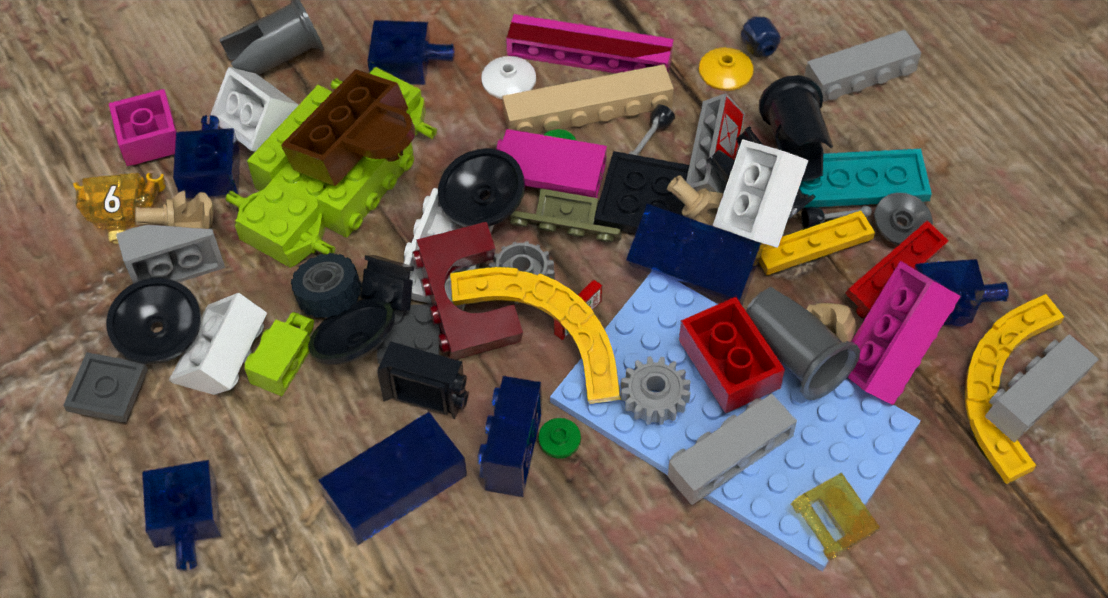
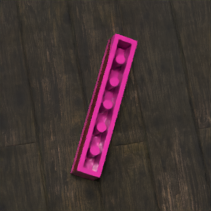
[506,14,674,74]

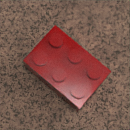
[679,297,785,414]

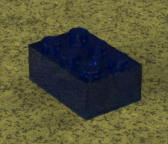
[478,376,542,497]

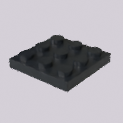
[594,151,689,242]

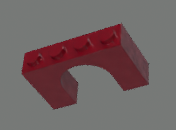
[412,222,523,360]

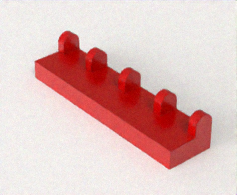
[845,220,949,318]

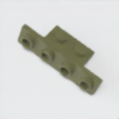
[507,188,622,242]

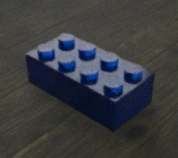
[626,204,763,305]
[318,412,467,546]

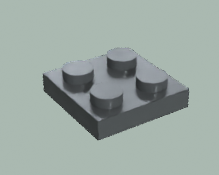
[377,304,441,364]
[63,352,148,423]

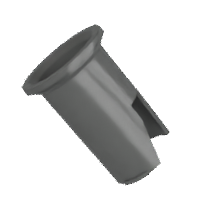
[219,0,324,76]
[746,287,860,400]

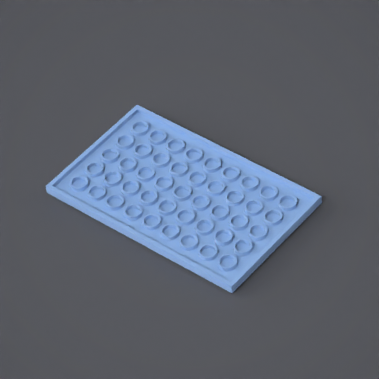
[550,268,921,572]

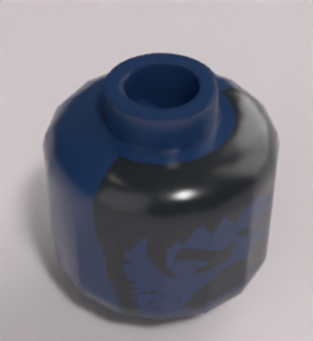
[740,17,781,57]

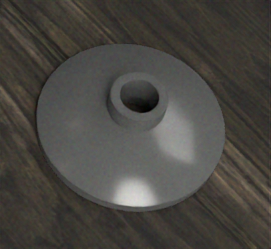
[874,193,933,245]

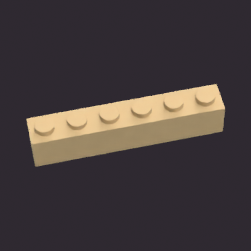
[502,64,674,134]

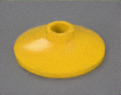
[699,47,753,91]

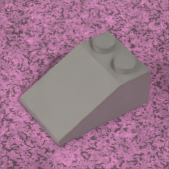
[116,225,225,284]

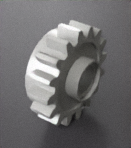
[489,241,555,304]
[621,356,691,425]

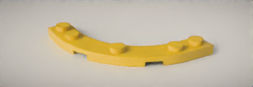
[450,267,621,404]
[965,294,1064,484]

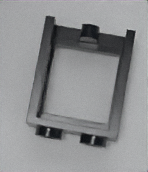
[377,341,469,419]

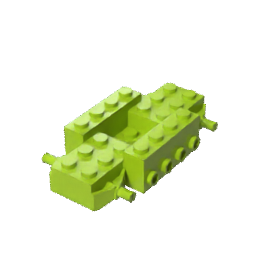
[226,67,437,268]

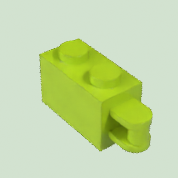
[244,312,314,397]

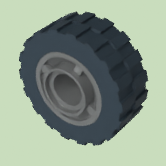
[291,253,362,318]

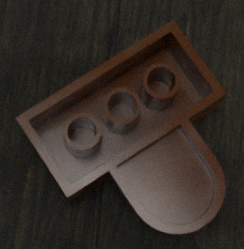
[281,69,415,186]

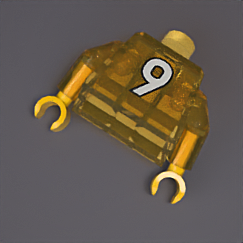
[73,173,166,244]

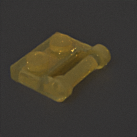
[791,472,880,561]

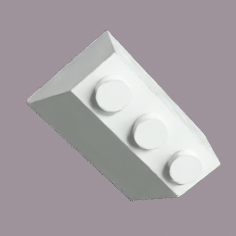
[209,67,298,151]
[713,139,808,248]
[169,293,267,395]

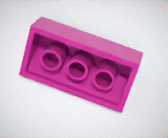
[848,261,961,405]

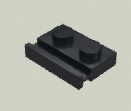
[361,255,414,311]

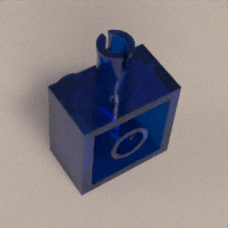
[367,20,455,85]
[173,115,240,198]
[914,259,1009,326]
[142,460,221,570]

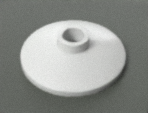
[482,56,536,99]

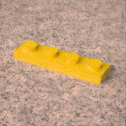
[754,210,875,275]

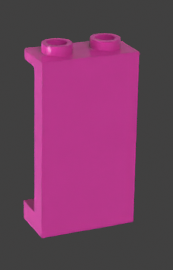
[496,129,607,198]

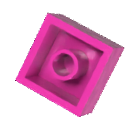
[108,89,183,166]

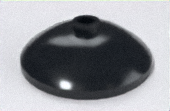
[438,148,525,227]
[106,278,201,364]
[308,298,395,365]

